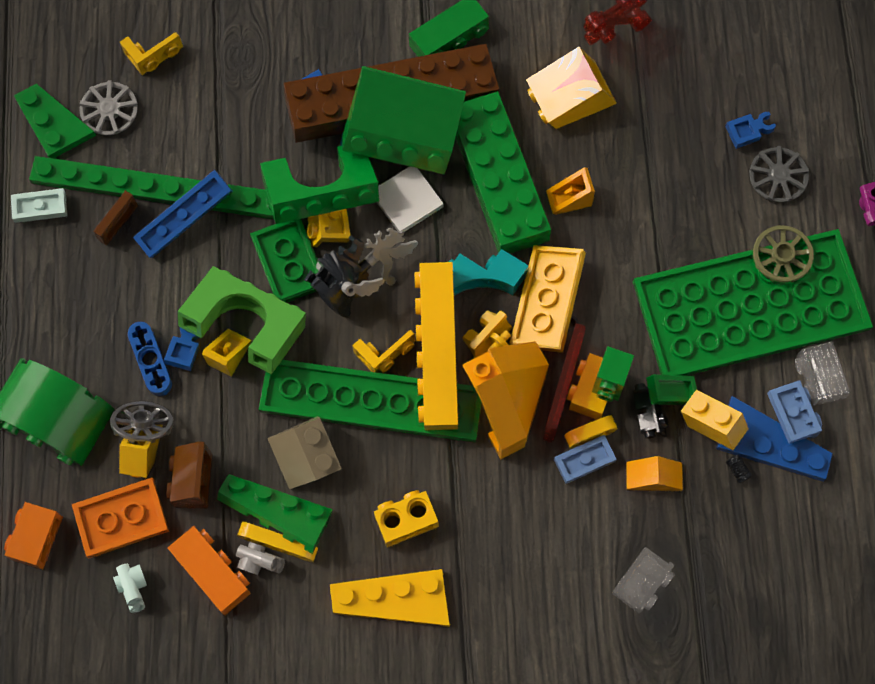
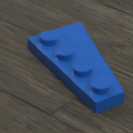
[716,396,833,482]

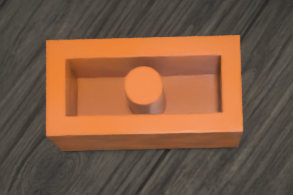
[4,502,63,570]

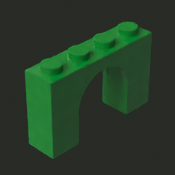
[260,146,380,224]

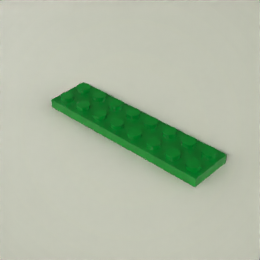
[258,360,482,442]

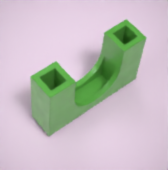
[178,266,306,374]

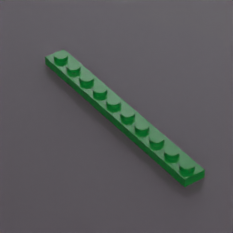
[29,156,274,219]

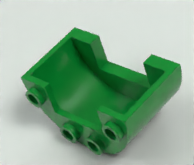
[0,358,115,466]

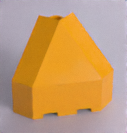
[463,341,549,459]

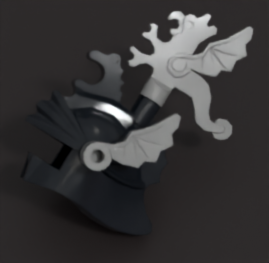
[304,228,418,318]

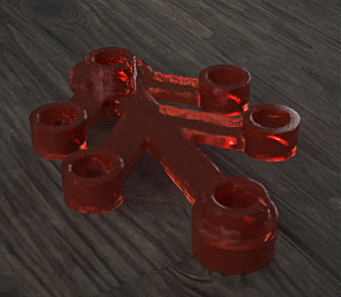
[583,0,652,45]

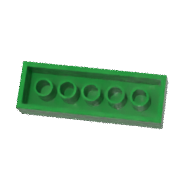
[455,91,551,254]

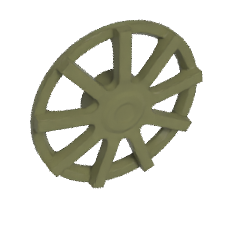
[753,225,814,283]

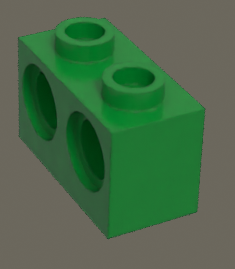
[592,346,634,402]

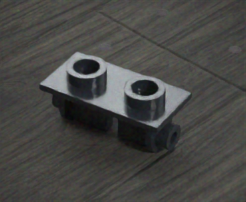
[633,380,669,439]

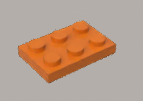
[72,478,169,559]

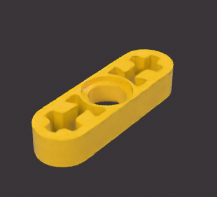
[237,522,318,562]

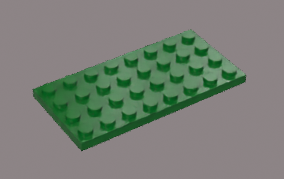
[633,229,873,376]

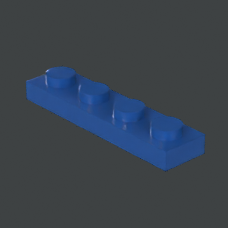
[133,170,233,258]

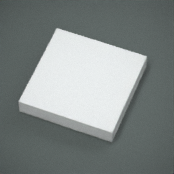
[377,166,444,233]

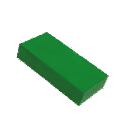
[646,374,697,405]

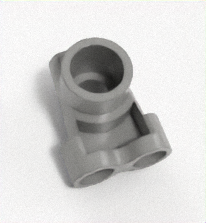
[236,542,285,575]

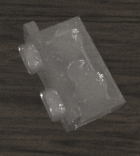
[612,547,675,613]

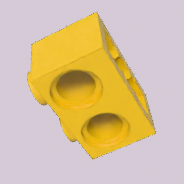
[374,490,439,547]

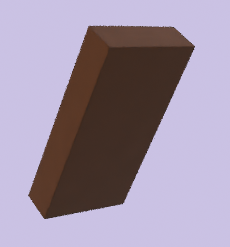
[93,190,138,245]

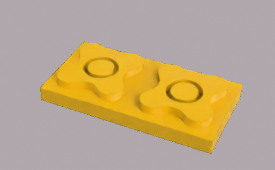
[510,245,586,353]

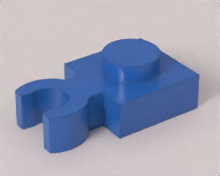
[725,112,776,149]
[164,327,200,371]

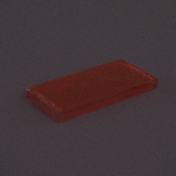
[543,323,586,442]

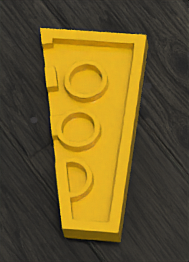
[330,569,450,627]

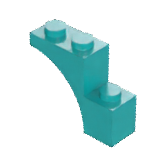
[449,249,528,296]

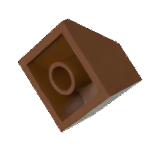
[167,442,213,509]

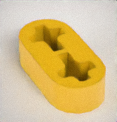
[564,415,618,449]

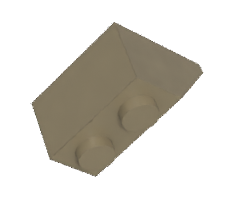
[267,416,342,489]

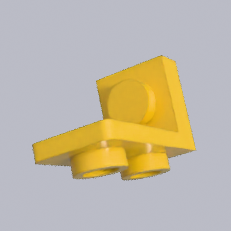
[120,32,183,75]
[352,330,415,373]

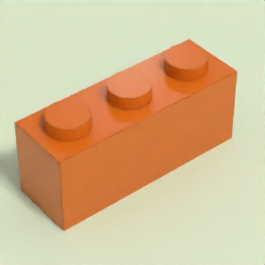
[168,526,251,615]

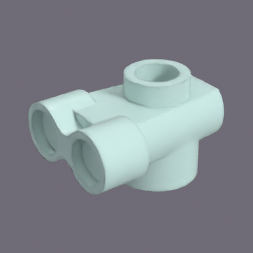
[113,563,147,613]

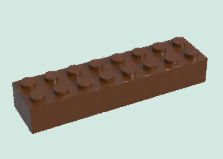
[283,44,499,143]

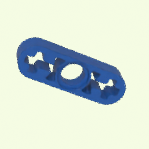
[128,322,172,396]

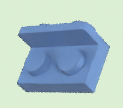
[767,380,822,444]

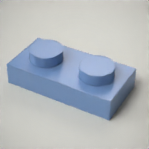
[554,435,617,484]

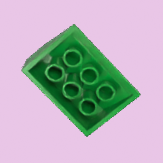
[342,66,466,174]

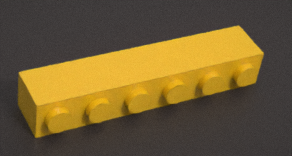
[415,262,458,430]

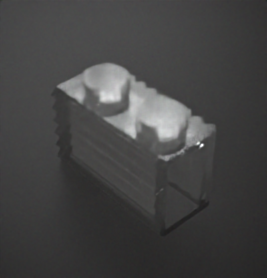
[795,342,850,406]

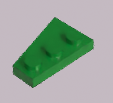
[13,84,96,159]

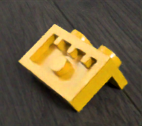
[307,209,350,247]

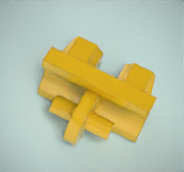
[463,310,512,358]

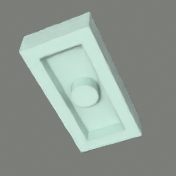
[11,188,67,223]

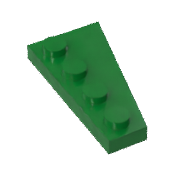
[217,474,332,554]

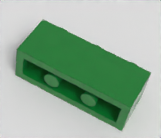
[409,0,489,57]

